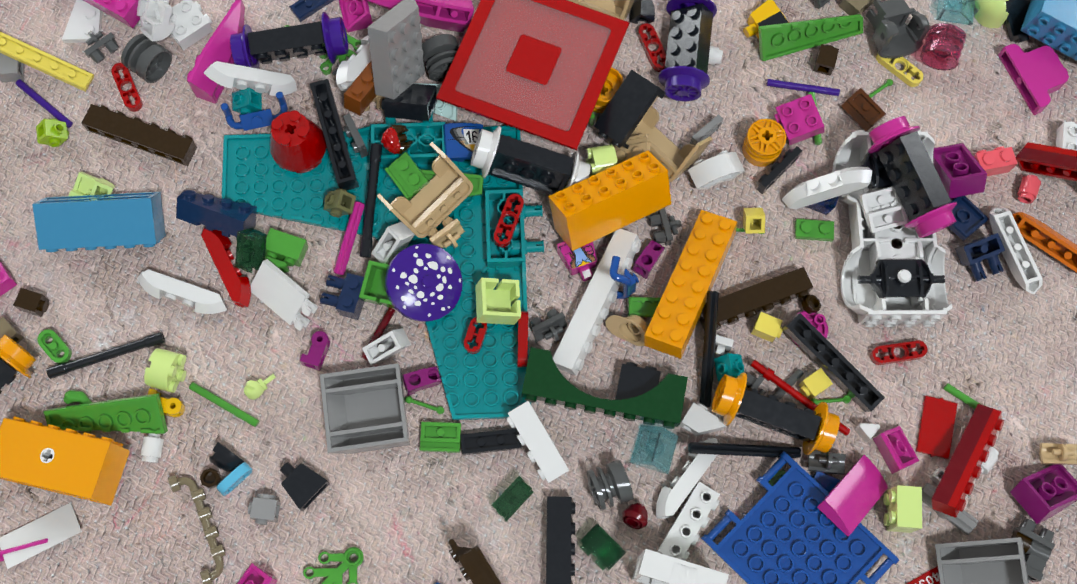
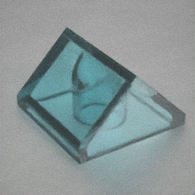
[630,425,679,474]

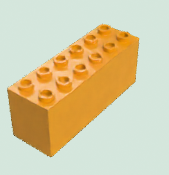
[548,150,671,251]

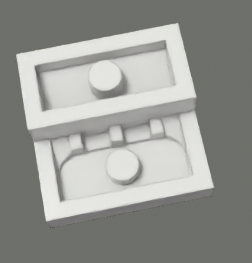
[859,186,908,233]

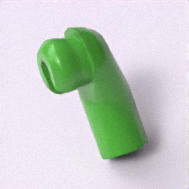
[63,390,93,404]

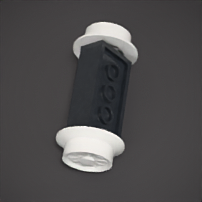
[470,126,590,195]

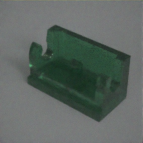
[235,228,267,273]
[491,476,534,522]

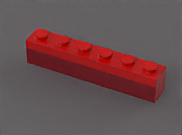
[1016,142,1077,181]
[931,404,1004,518]

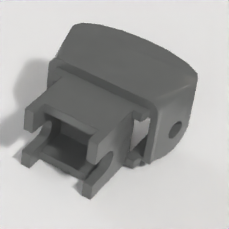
[866,0,930,58]

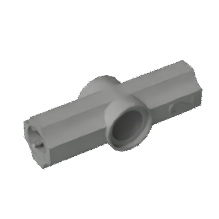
[922,483,978,535]

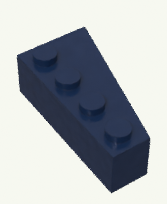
[176,190,257,242]

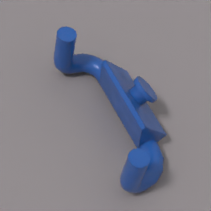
[221,92,288,131]
[610,256,639,299]

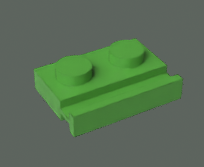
[385,152,430,200]
[420,422,461,453]

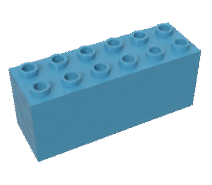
[1020,0,1077,61]
[32,192,166,252]

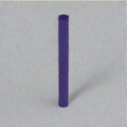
[16,79,73,128]
[766,79,840,96]

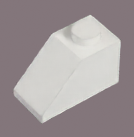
[372,222,415,264]
[362,328,411,365]

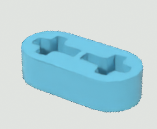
[217,462,253,496]

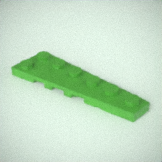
[758,14,863,61]
[44,393,168,434]

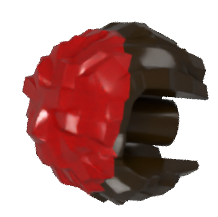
[381,124,412,154]

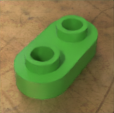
[37,329,72,364]

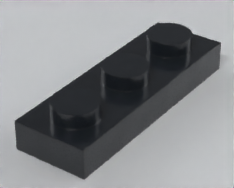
[757,146,802,194]
[460,428,522,455]

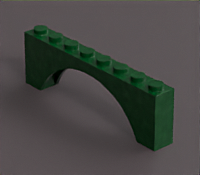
[522,347,688,429]

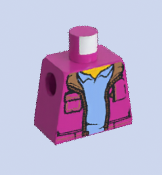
[556,242,597,281]

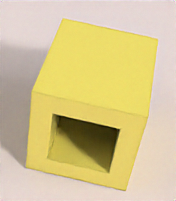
[743,208,765,234]
[751,312,783,342]
[799,368,833,400]

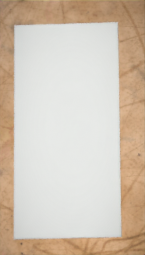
[0,502,82,569]

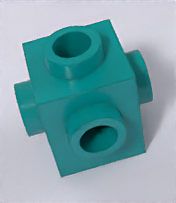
[232,87,262,115]
[714,353,744,381]

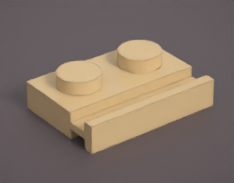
[613,133,650,165]

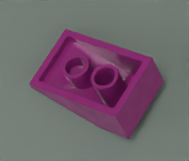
[933,143,987,198]
[1010,464,1077,524]

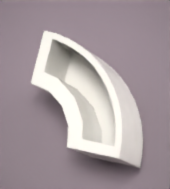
[688,150,745,190]

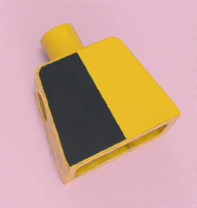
[743,0,789,39]

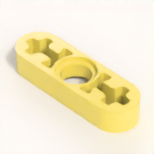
[876,53,923,87]

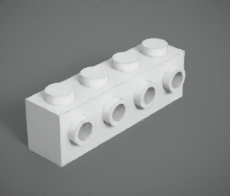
[506,401,569,483]
[657,482,720,561]

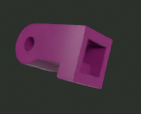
[632,240,665,279]
[300,331,330,371]
[402,367,442,396]

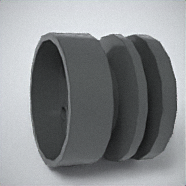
[121,34,172,83]
[422,34,459,81]
[587,459,634,511]

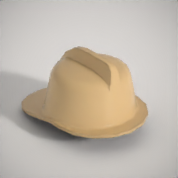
[605,315,649,346]

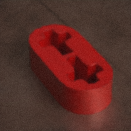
[464,317,488,354]

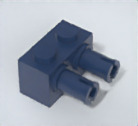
[955,233,1005,282]
[320,273,365,320]

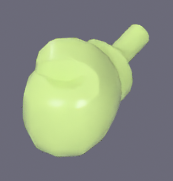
[244,374,276,400]

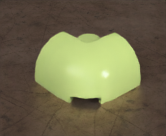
[974,0,1009,28]
[69,172,115,196]

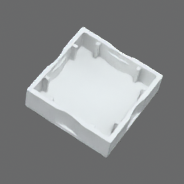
[632,549,729,584]

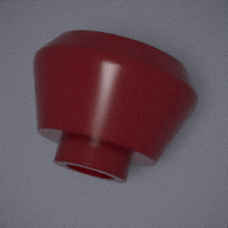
[621,503,648,529]

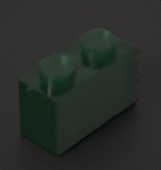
[579,524,626,571]

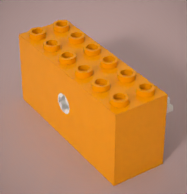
[0,416,130,506]

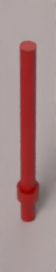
[750,359,851,436]

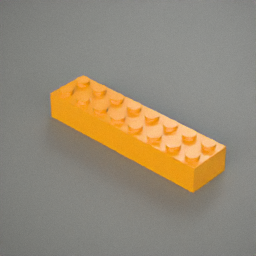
[644,210,737,359]

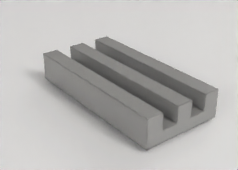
[690,114,723,145]

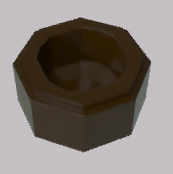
[801,295,821,314]
[200,468,221,489]

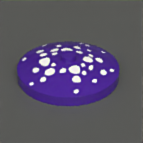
[385,244,463,322]

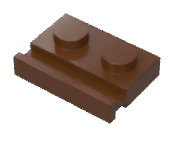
[840,88,886,132]

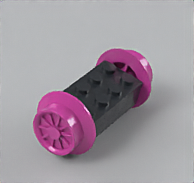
[868,116,957,238]

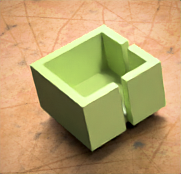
[475,278,521,325]
[883,485,922,533]

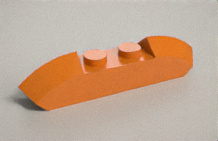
[1012,212,1077,272]

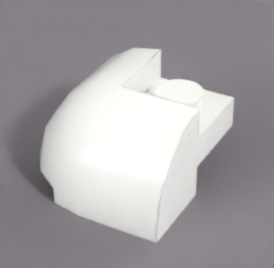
[137,0,175,41]

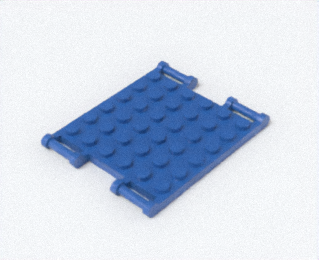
[701,451,899,584]

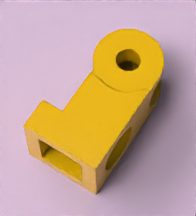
[147,388,185,417]

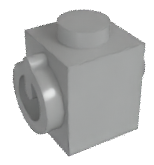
[248,494,281,525]

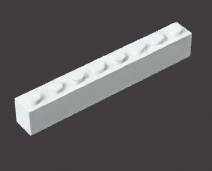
[553,229,641,376]

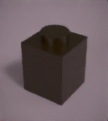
[813,44,839,76]
[13,288,49,317]

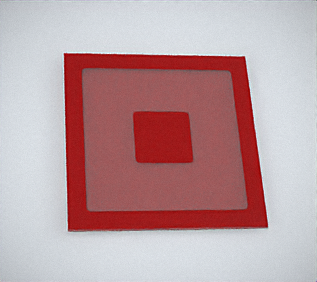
[436,0,630,151]

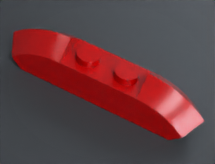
[201,228,251,308]

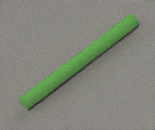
[189,382,259,427]

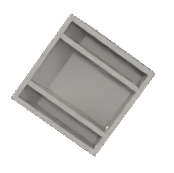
[367,0,425,99]
[320,363,410,454]
[935,537,1029,584]

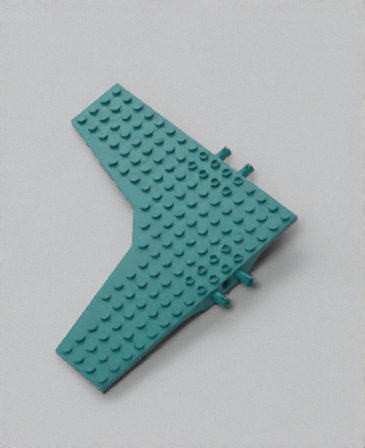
[222,112,544,420]

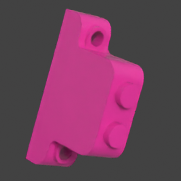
[998,44,1069,115]

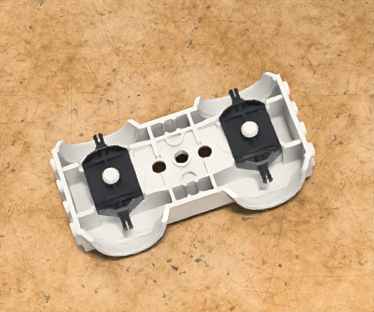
[832,130,952,327]

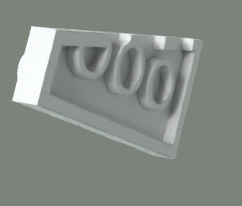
[62,0,103,43]

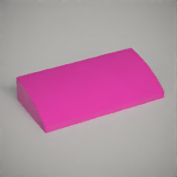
[817,454,888,536]

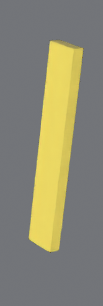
[0,32,94,92]

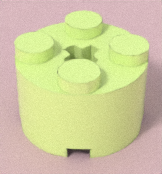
[585,145,618,177]
[144,348,186,393]

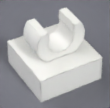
[715,335,734,357]

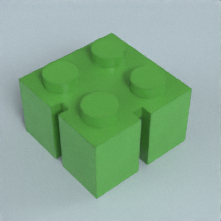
[359,260,394,308]

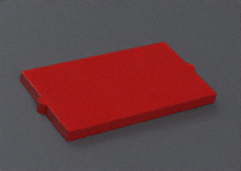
[916,396,958,459]

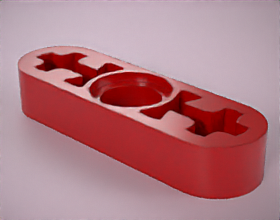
[638,23,666,72]
[111,63,143,112]
[494,194,524,247]
[518,311,528,367]
[870,340,928,365]

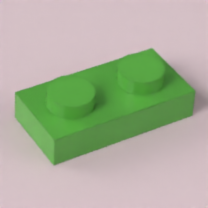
[795,219,834,242]

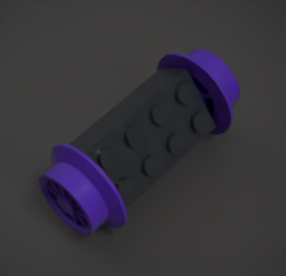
[658,0,717,102]
[230,12,349,69]

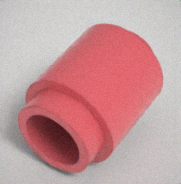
[1017,175,1041,204]

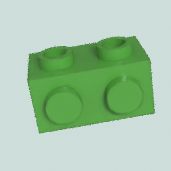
[262,228,308,267]

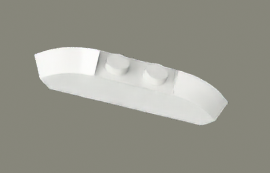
[336,35,371,91]
[204,61,297,96]
[782,167,872,209]
[989,208,1043,294]
[137,269,227,314]
[656,438,718,519]

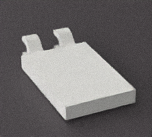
[250,259,318,331]

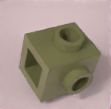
[323,188,356,218]

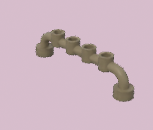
[168,475,226,584]

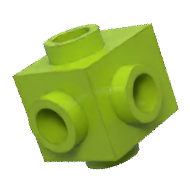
[36,119,69,147]

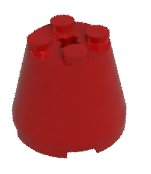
[270,110,327,173]

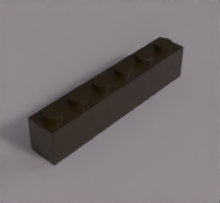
[82,104,197,166]
[699,267,813,331]

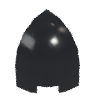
[629,0,655,24]
[209,442,244,472]

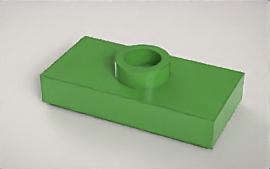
[628,297,661,317]

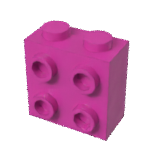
[774,94,825,146]

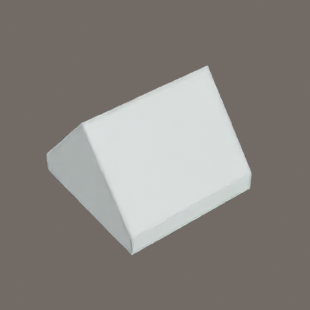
[855,423,880,443]

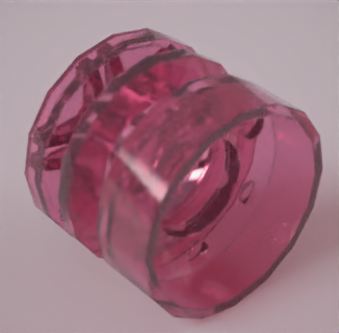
[920,23,966,71]

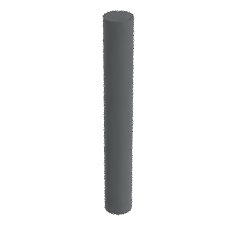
[773,369,804,401]

